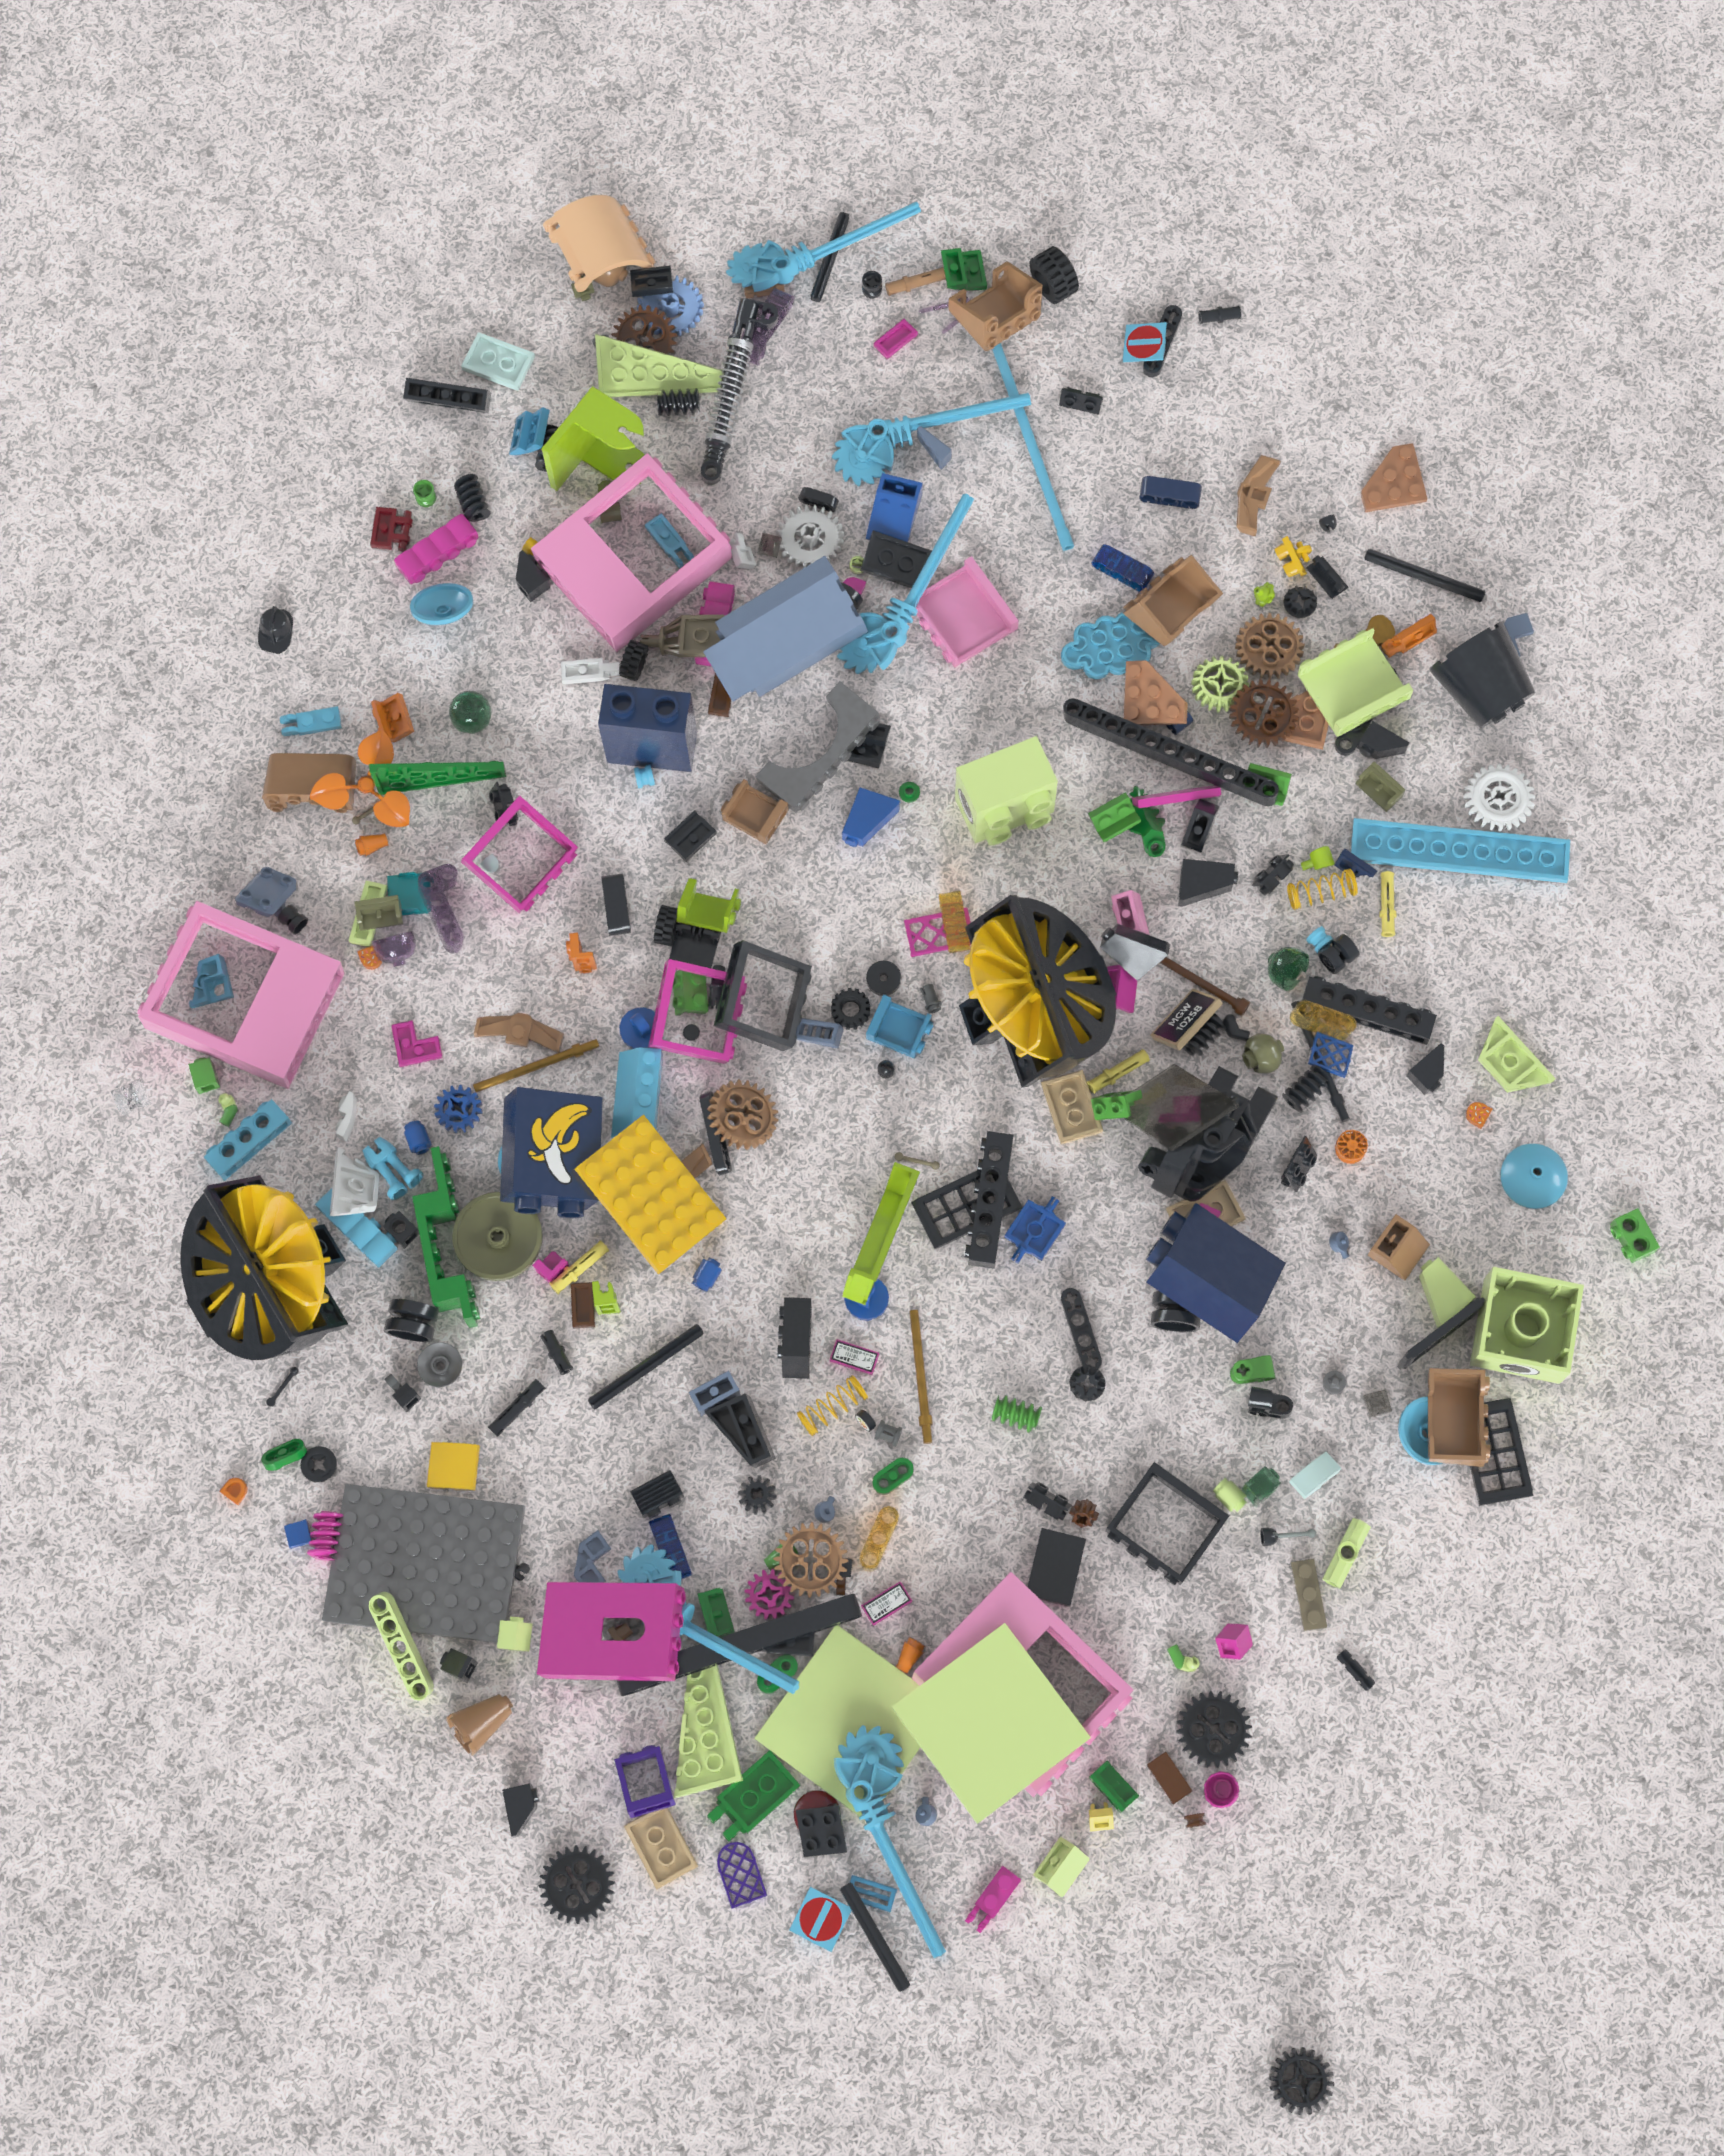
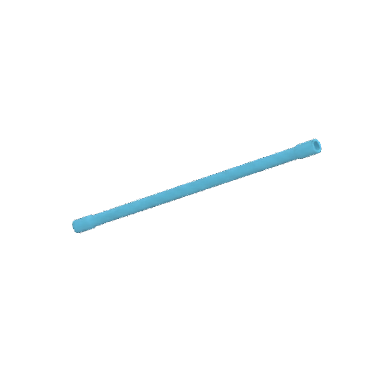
[992,343,1074,551]

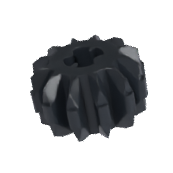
[738,1475,777,1515]

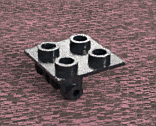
[669,923,721,968]
[1281,1135,1317,1192]
[796,1803,847,1857]

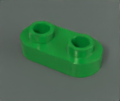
[261,1439,307,1471]
[872,1457,914,1495]
[757,1655,798,1694]

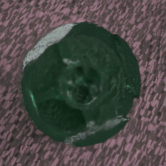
[449,691,492,734]
[1267,947,1309,991]

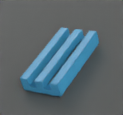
[850,1875,897,1912]

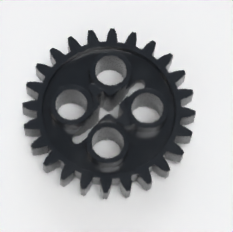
[1176,1691,1252,1768]
[538,1845,616,1924]

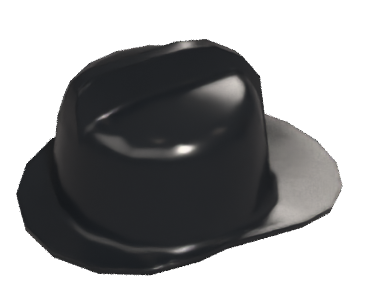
[258,606,293,654]

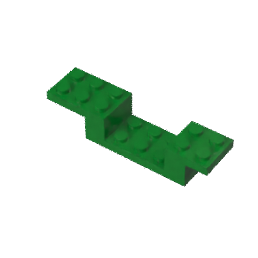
[412,1146,481,1328]

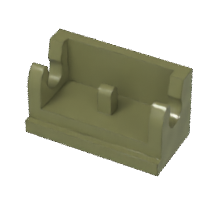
[1355,761,1406,812]
[354,895,404,931]

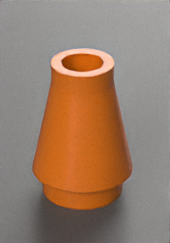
[355,833,388,856]
[895,1637,925,1674]

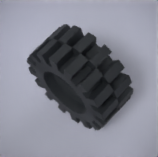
[619,640,649,681]
[653,905,678,947]
[831,988,870,1030]

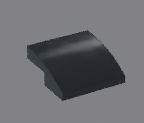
[847,723,891,769]

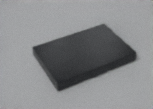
[860,530,932,588]
[1028,1528,1086,1607]

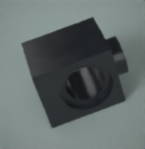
[383,1211,419,1249]

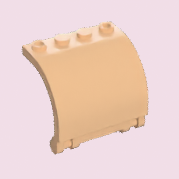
[543,195,656,292]

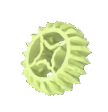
[1191,655,1249,713]

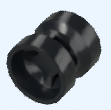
[862,271,882,299]
[278,904,309,935]

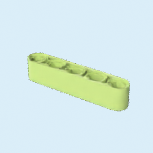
[369,1592,434,1701]

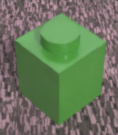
[188,1057,220,1094]

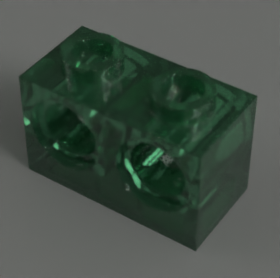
[1241,1466,1281,1508]

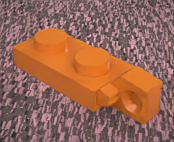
[1381,614,1437,658]

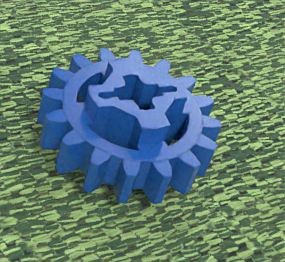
[434,1085,483,1133]

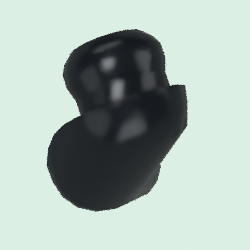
[1223,1014,1250,1041]

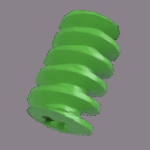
[992,1395,1042,1433]

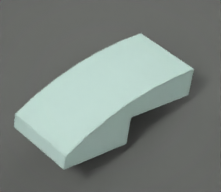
[1289,1452,1341,1499]

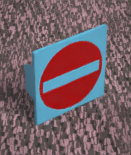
[1123,322,1167,362]
[789,1887,852,1952]

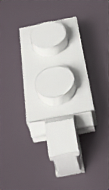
[561,658,620,684]

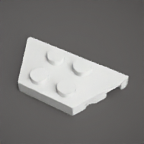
[330,1147,380,1216]

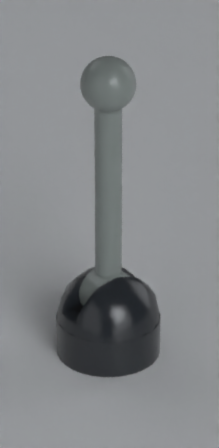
[1260,1527,1316,1546]

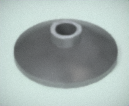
[417,1342,463,1387]

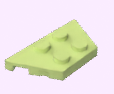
[1478,1016,1556,1093]

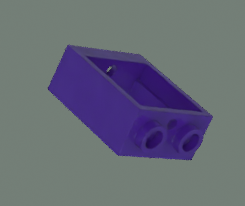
[614,1745,676,1818]

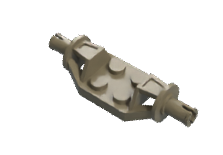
[640,615,725,657]

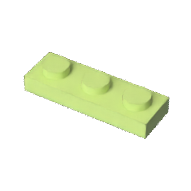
[349,881,388,947]

